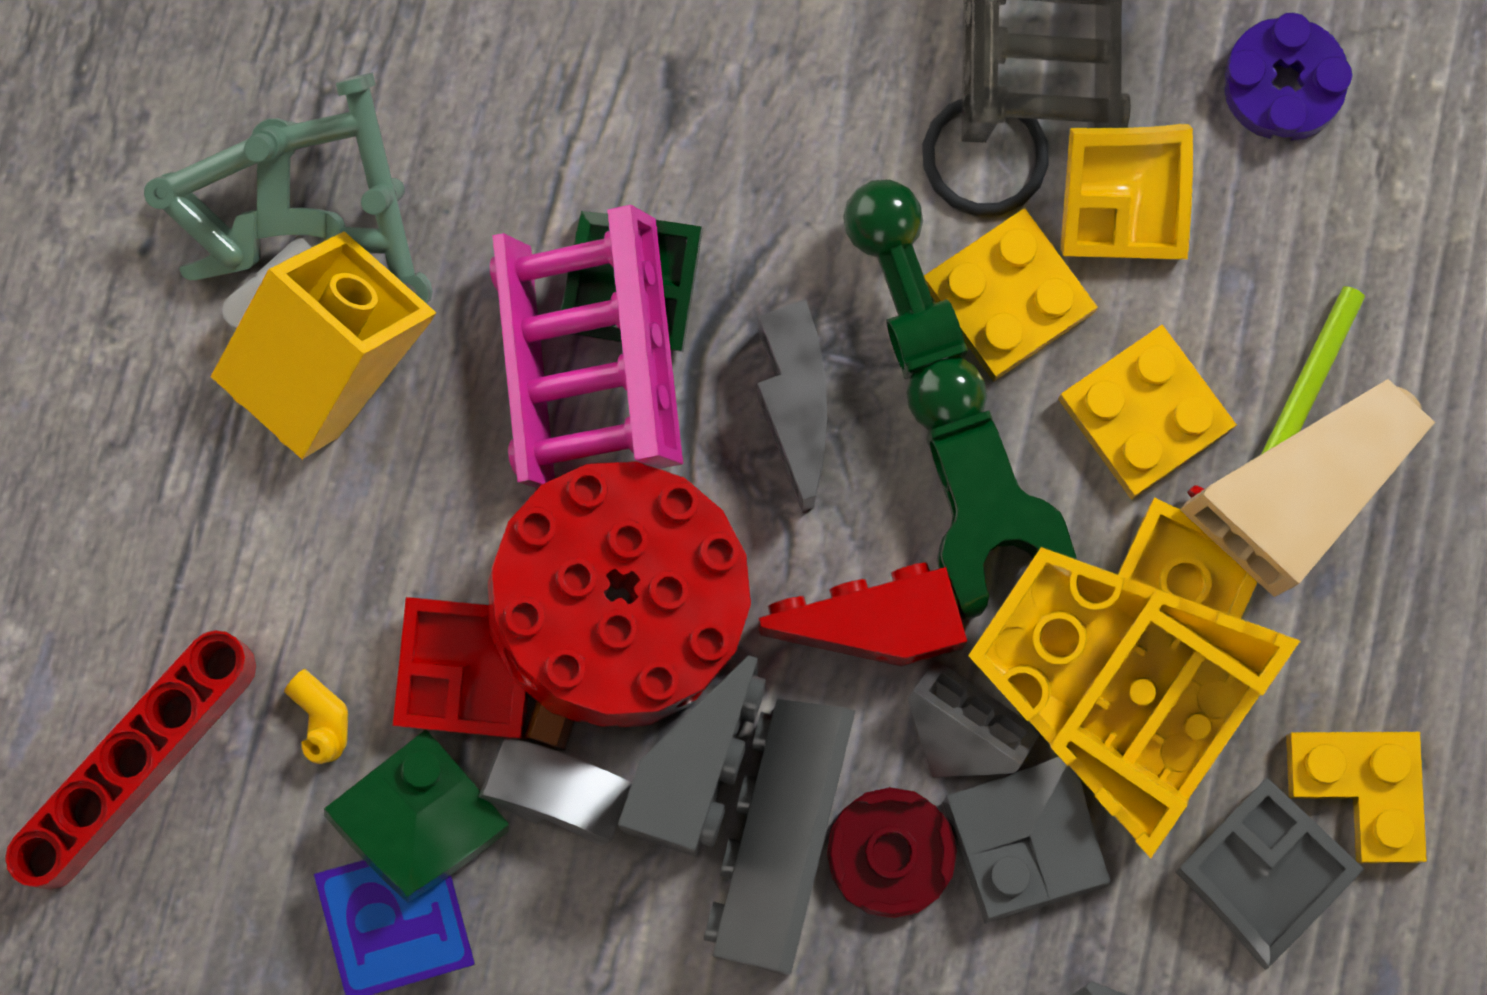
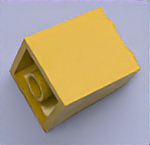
[210,231,436,459]

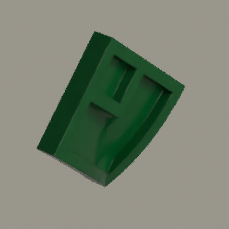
[561,211,703,352]
[324,729,509,903]

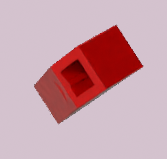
[758,562,967,666]

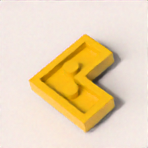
[1286,732,1427,863]

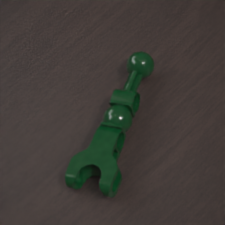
[843,179,1077,620]

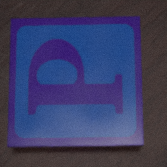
[314,860,475,995]

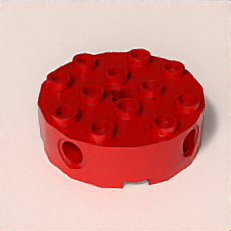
[488,461,751,728]

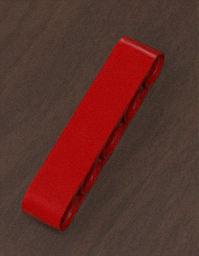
[5,630,256,890]

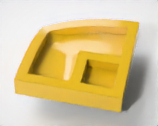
[1060,124,1193,260]

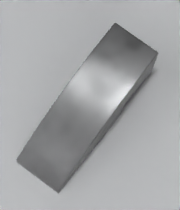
[757,299,827,512]

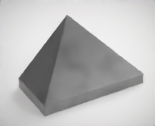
[908,659,1040,778]

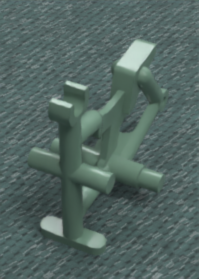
[144,73,433,304]

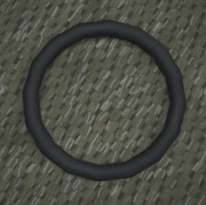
[922,94,1049,216]

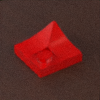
[392,597,529,739]

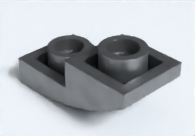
[479,737,632,846]

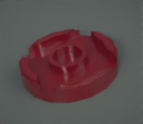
[827,787,957,919]

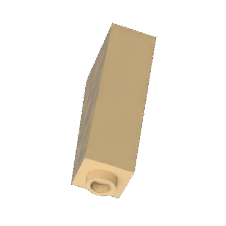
[1180,379,1435,597]

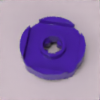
[1224,12,1353,140]

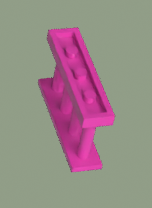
[490,204,683,488]

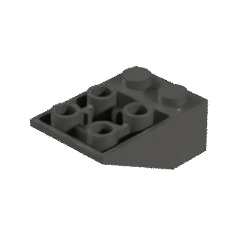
[618,656,766,857]

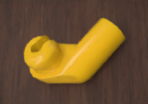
[284,669,348,764]

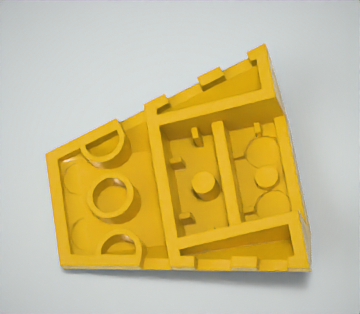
[968,547,1300,858]

